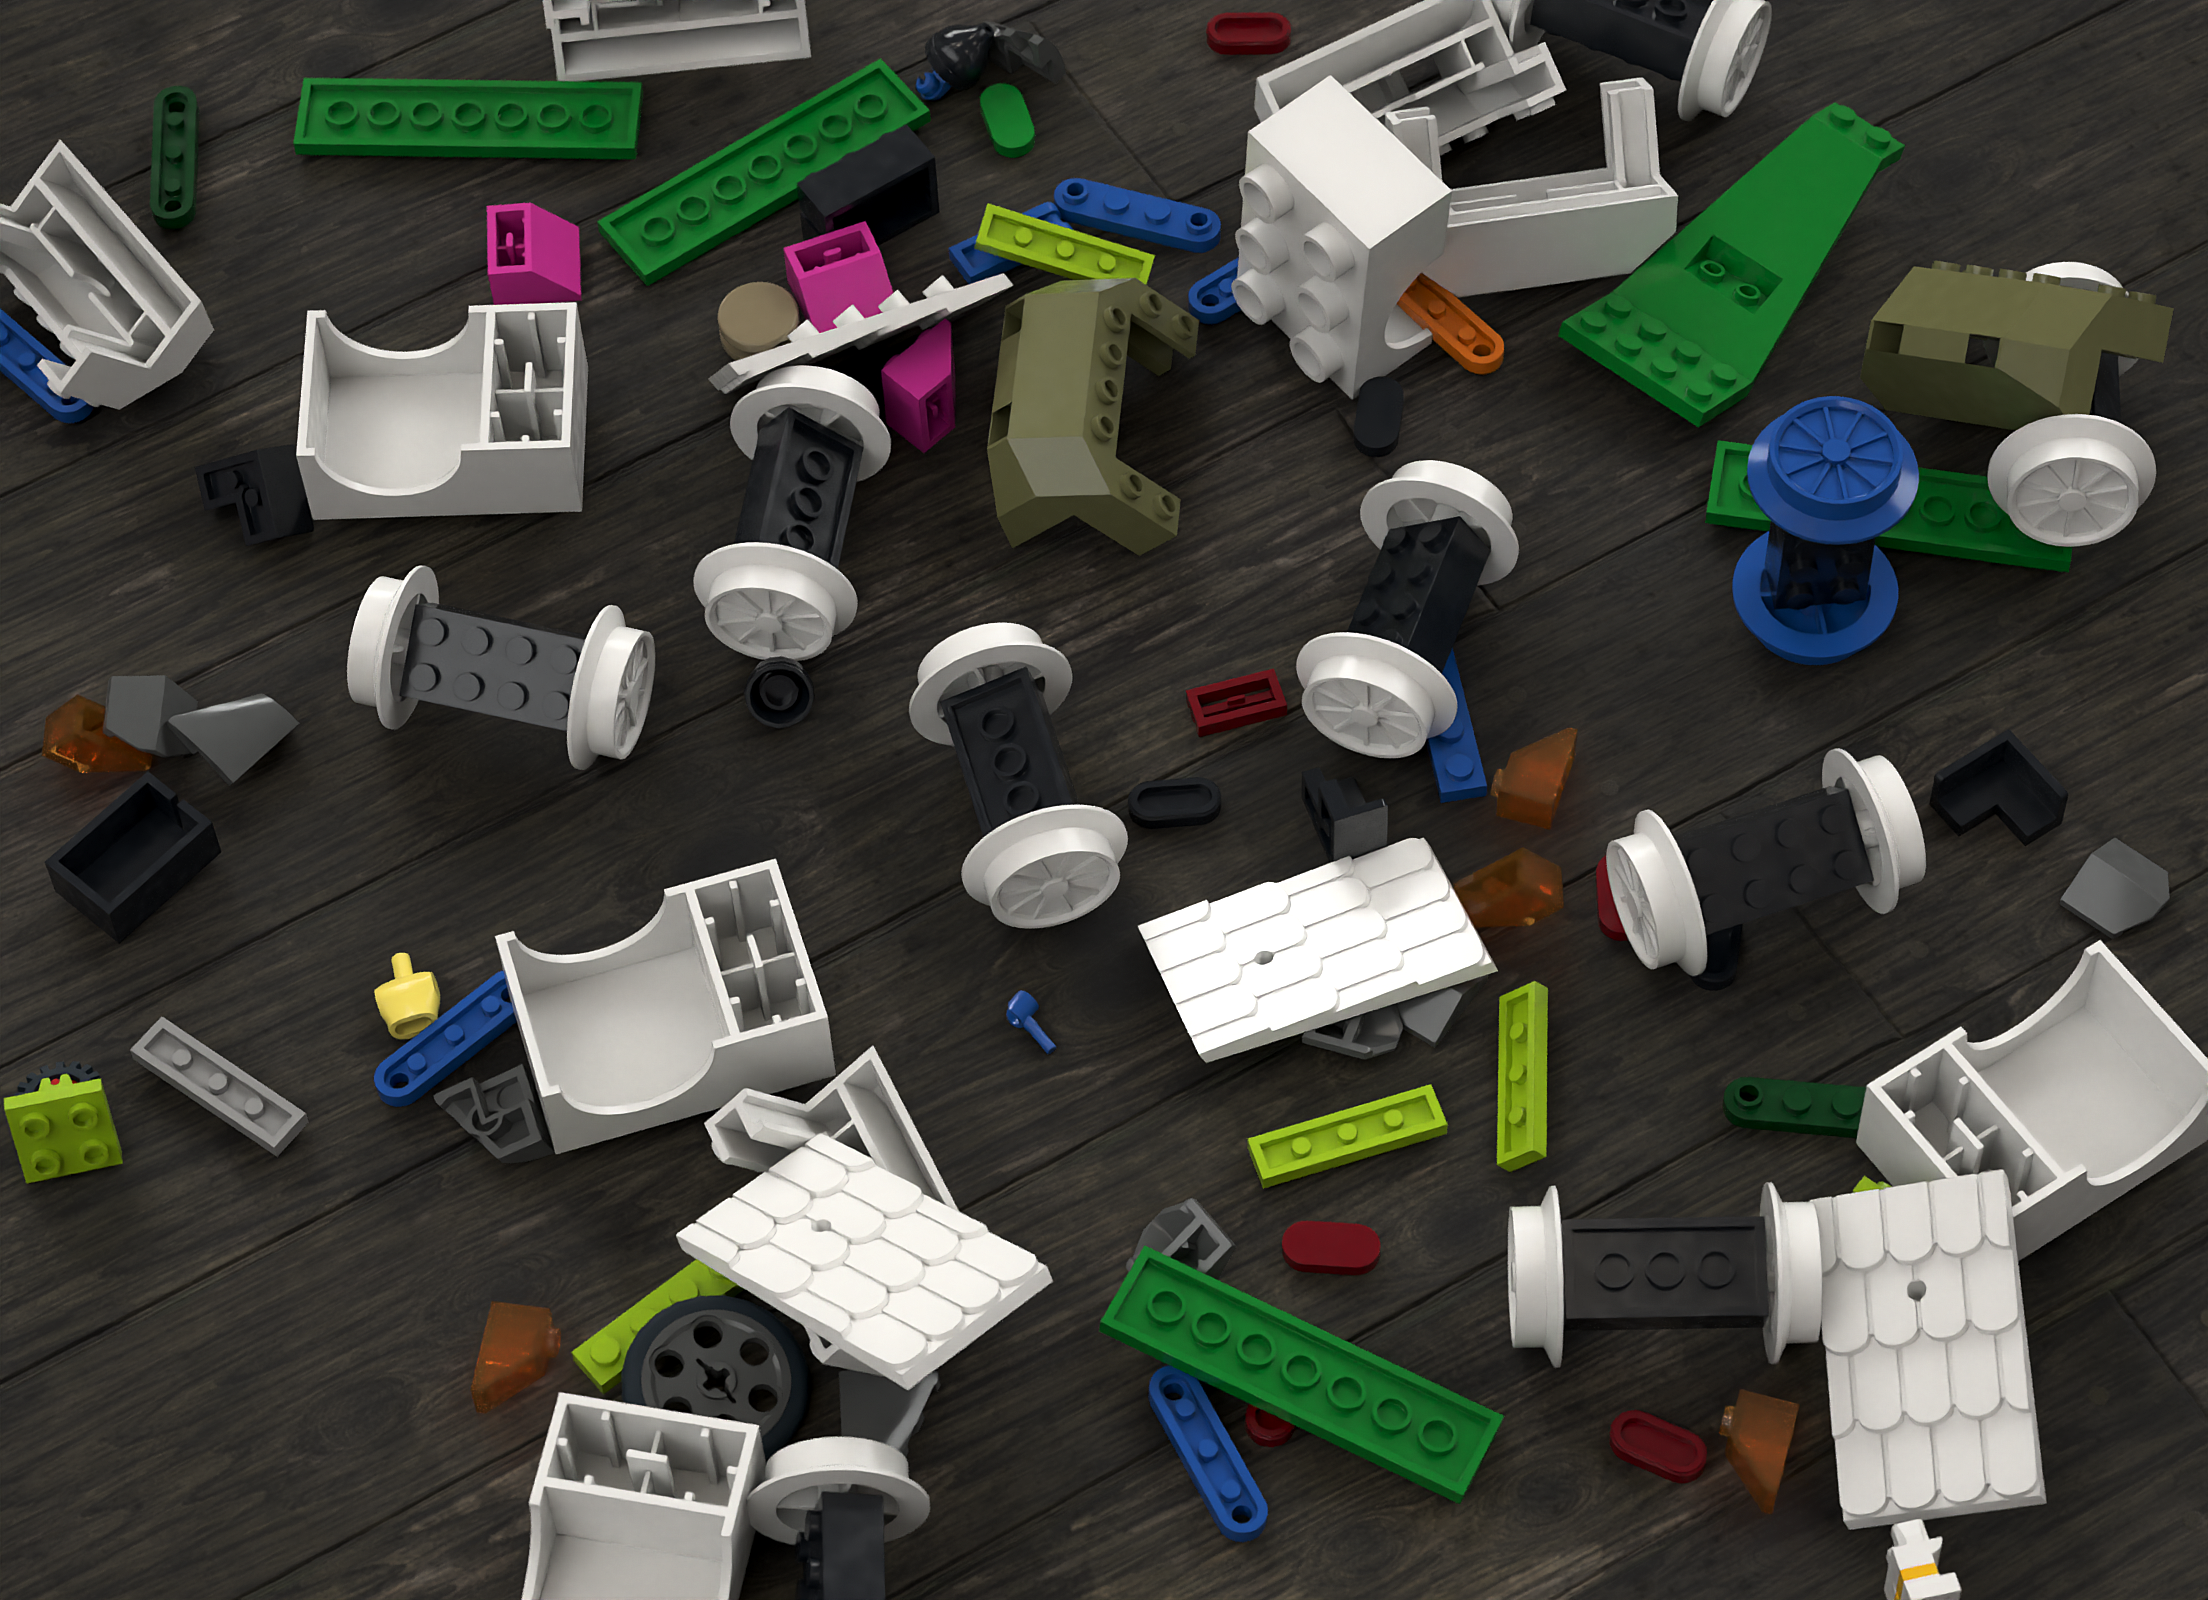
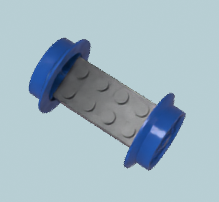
[1732,396,1919,665]

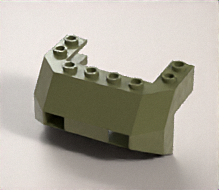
[1860,261,2174,430]
[987,278,1199,556]

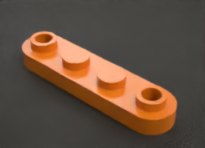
[1397,272,1504,374]

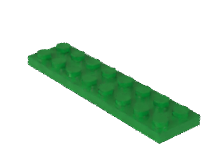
[597,58,931,286]
[293,78,643,159]
[1705,440,2072,573]
[1099,1245,1504,1505]

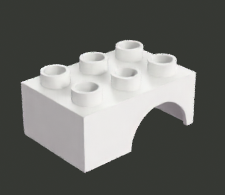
[1232,75,1452,400]
[296,302,588,520]
[495,859,836,1154]
[1856,940,2208,1261]
[521,1392,766,1600]

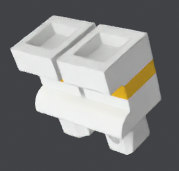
[1884,1519,1961,1600]

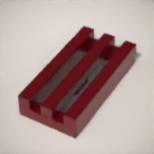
[1186,668,1287,737]

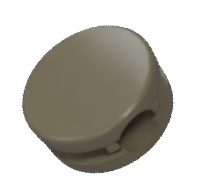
[718,282,800,361]

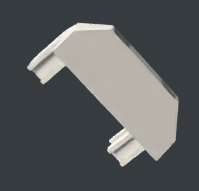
[543,0,811,81]
[1254,0,1566,155]
[1385,77,1678,298]
[0,140,214,410]
[704,1046,959,1376]

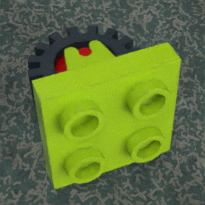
[4,1061,123,1183]

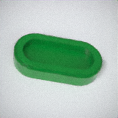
[980,83,1035,158]

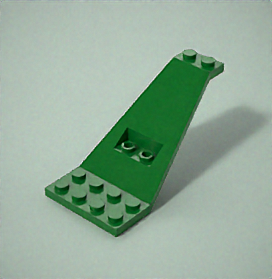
[1558,102,1905,428]

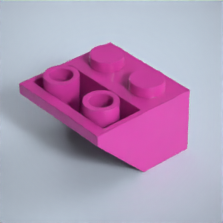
[487,203,582,305]
[783,221,893,333]
[881,318,955,453]

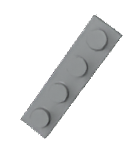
[130,1017,309,1157]

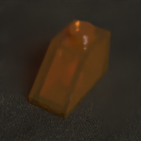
[42,694,152,773]
[1491,727,1578,830]
[1453,847,1564,927]
[470,1301,561,1413]
[1719,1389,1800,1515]

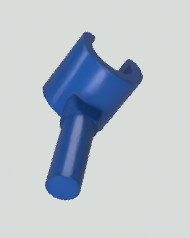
[1006,990,1057,1054]

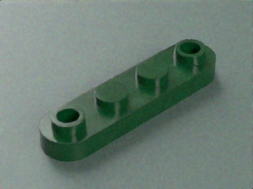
[150,86,199,229]
[1722,1077,1866,1138]

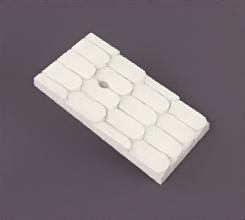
[708,273,1013,394]
[1138,837,1498,1063]
[676,1133,1053,1390]
[1810,1169,2046,1530]

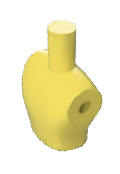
[374,953,440,1039]

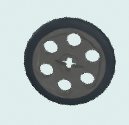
[621,1295,810,1460]

